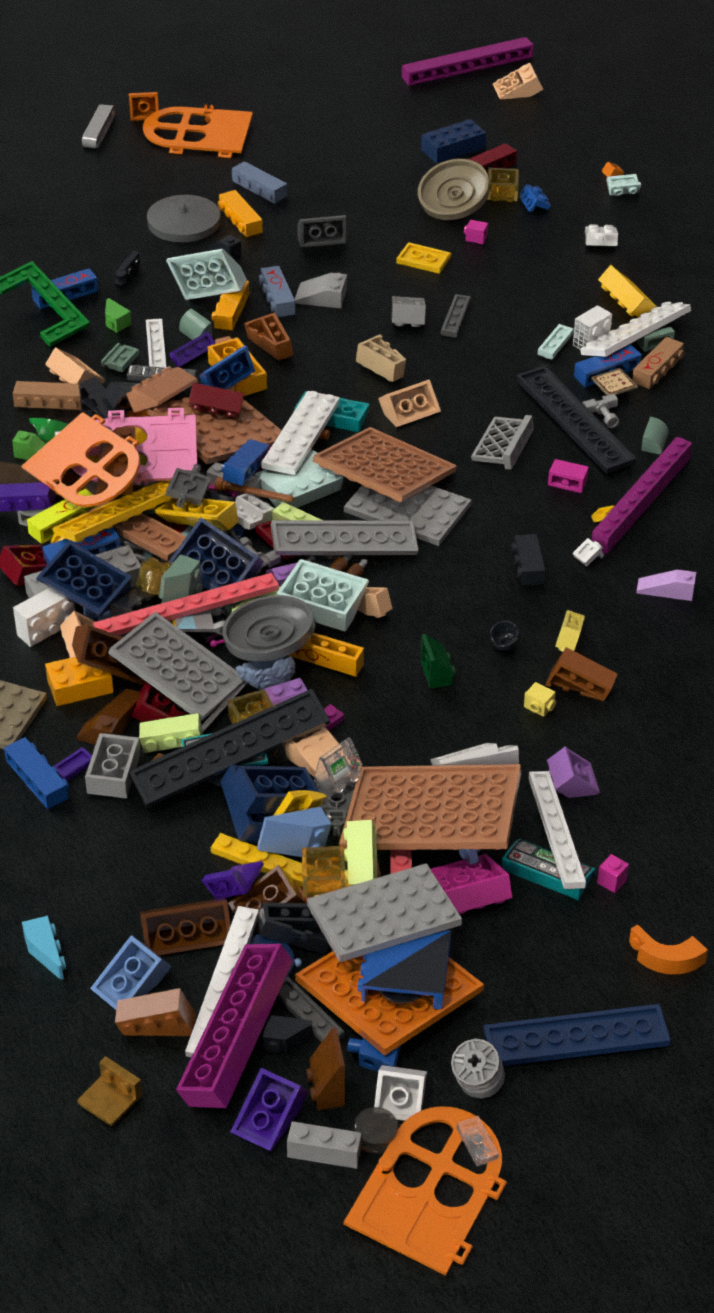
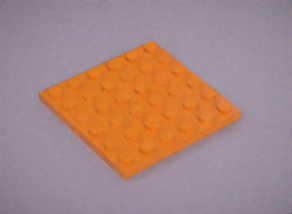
[295,951,484,1055]

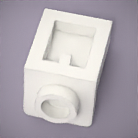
[573,538,604,566]

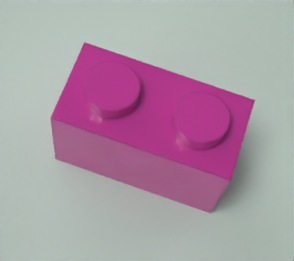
[548,459,589,493]

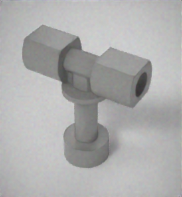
[582,394,619,428]
[240,537,281,575]

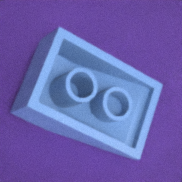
[257,807,331,857]
[90,935,172,1009]

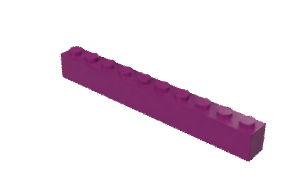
[402,37,533,85]
[591,437,692,554]

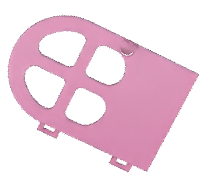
[71,408,197,485]

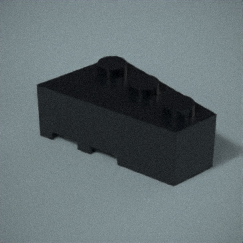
[78,377,128,420]
[110,584,162,636]
[257,903,330,955]

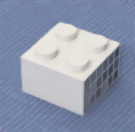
[573,305,612,349]

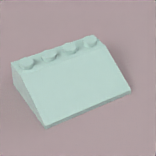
[166,249,247,300]
[254,450,343,508]
[276,559,369,631]

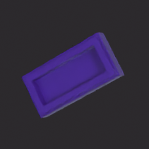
[54,747,92,781]

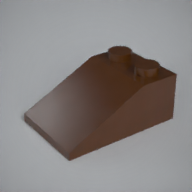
[228,865,307,933]
[306,1028,345,1110]

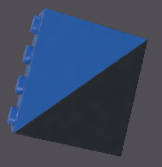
[358,930,451,1009]

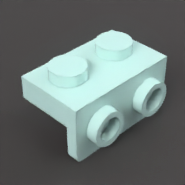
[606,174,641,196]

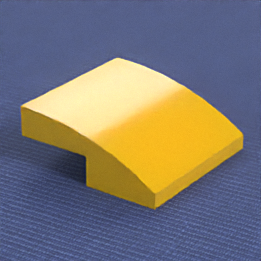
[273,790,327,816]

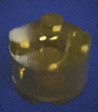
[136,557,173,595]

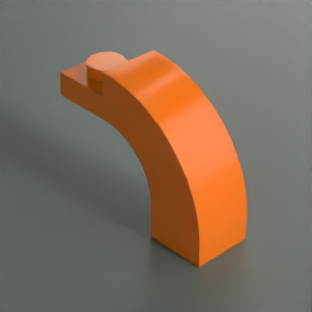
[629,925,708,974]

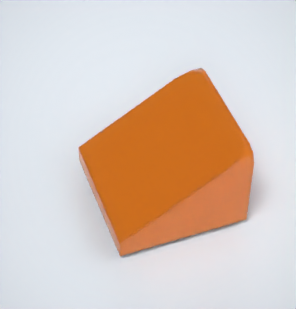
[602,162,624,177]

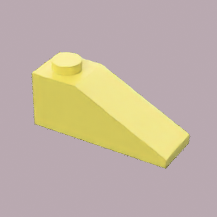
[555,610,585,652]

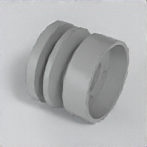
[451,1039,505,1099]

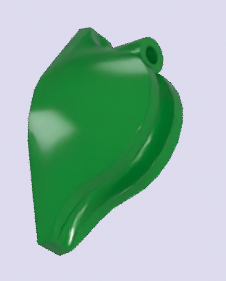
[30,418,69,444]

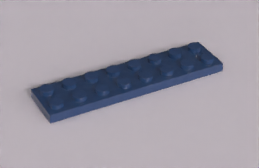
[484,1004,670,1066]

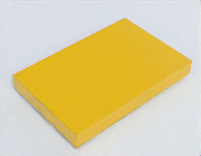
[396,242,451,274]

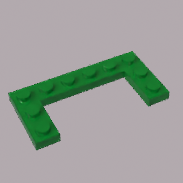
[0,261,90,347]

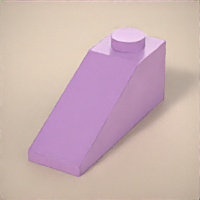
[637,570,696,601]

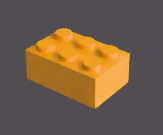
[45,657,113,706]

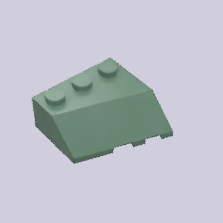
[159,554,203,604]

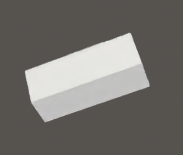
[431,743,519,766]

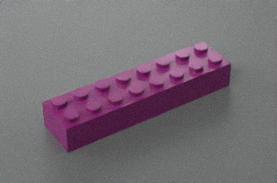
[176,944,293,1108]

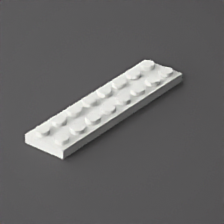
[580,302,691,357]
[262,391,340,475]

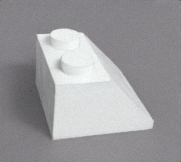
[373,1065,427,1120]

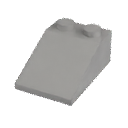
[295,273,347,308]
[392,296,426,327]

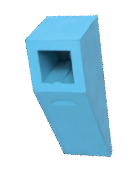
[22,916,66,980]

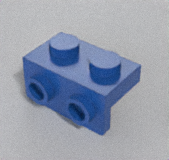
[519,184,551,212]

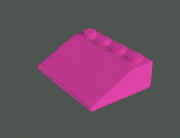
[430,854,512,914]

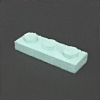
[538,324,574,359]

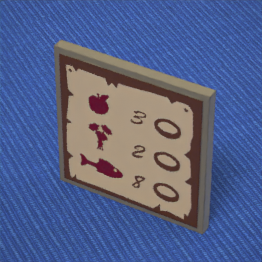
[591,368,638,395]

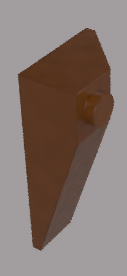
[76,689,140,745]

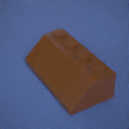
[96,427,136,495]
[72,625,145,685]
[140,898,231,956]

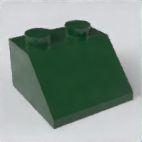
[421,634,455,688]

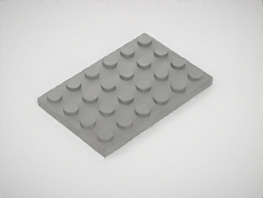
[344,485,471,546]
[109,612,245,721]
[307,863,462,962]

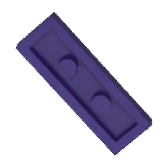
[169,331,215,367]

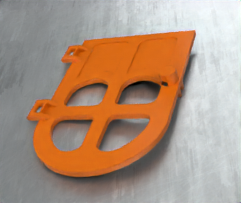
[143,104,253,158]
[21,412,140,507]
[344,1107,507,1276]

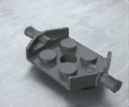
[316,778,356,841]

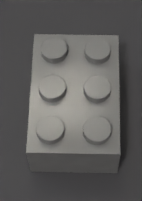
[85,733,141,798]

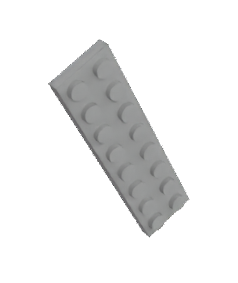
[271,520,418,555]

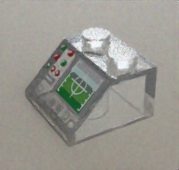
[313,737,363,797]

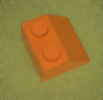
[129,92,159,121]

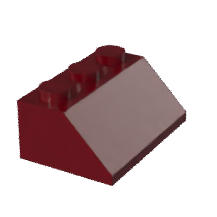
[189,383,244,418]

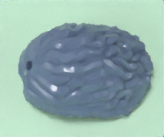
[236,655,296,691]

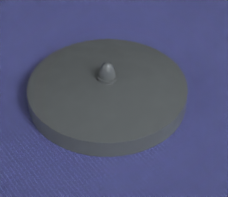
[147,195,220,242]
[222,595,315,662]

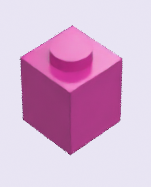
[464,220,488,244]
[597,854,629,893]

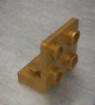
[78,1056,142,1126]

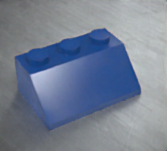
[199,345,255,390]

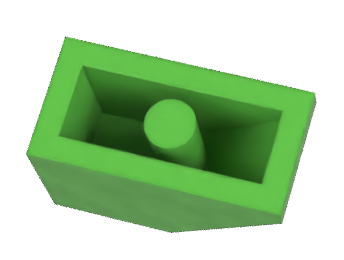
[105,298,132,333]
[12,431,46,460]

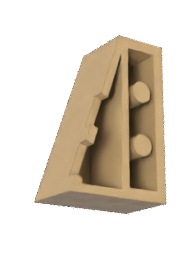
[356,335,406,382]

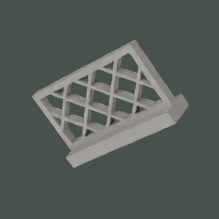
[471,415,534,470]

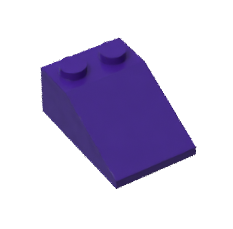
[231,1068,308,1152]

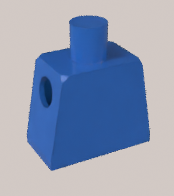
[348,1038,401,1072]

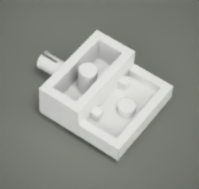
[585,224,618,246]
[235,493,275,530]

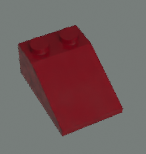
[0,544,48,586]
[131,682,190,722]

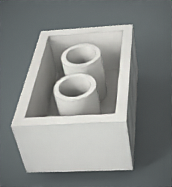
[13,588,75,647]

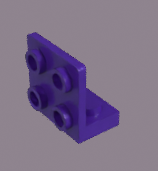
[202,861,264,899]

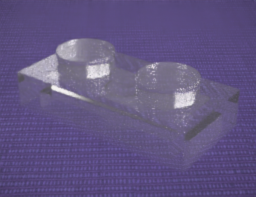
[456,1116,499,1166]

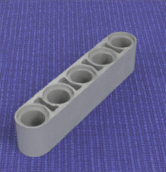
[82,104,115,148]

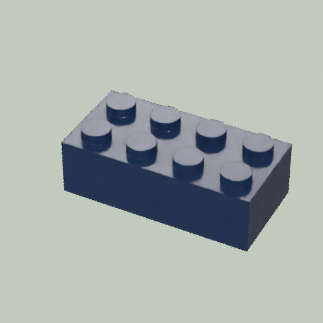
[421,119,487,163]
[229,766,319,814]

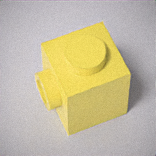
[524,682,556,717]

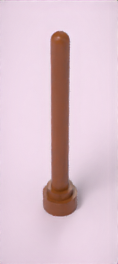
[215,477,294,503]

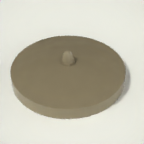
[418,159,490,220]

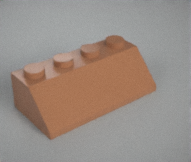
[126,366,198,412]

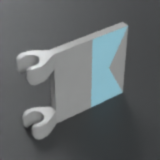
[175,606,225,635]

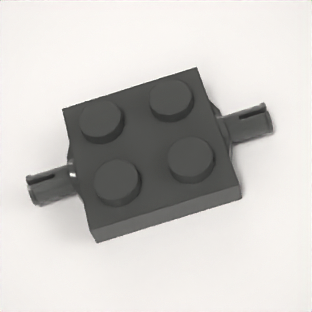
[166,464,211,508]

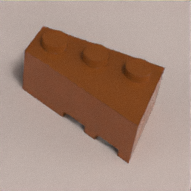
[244,313,294,361]
[545,647,617,701]
[115,988,196,1036]

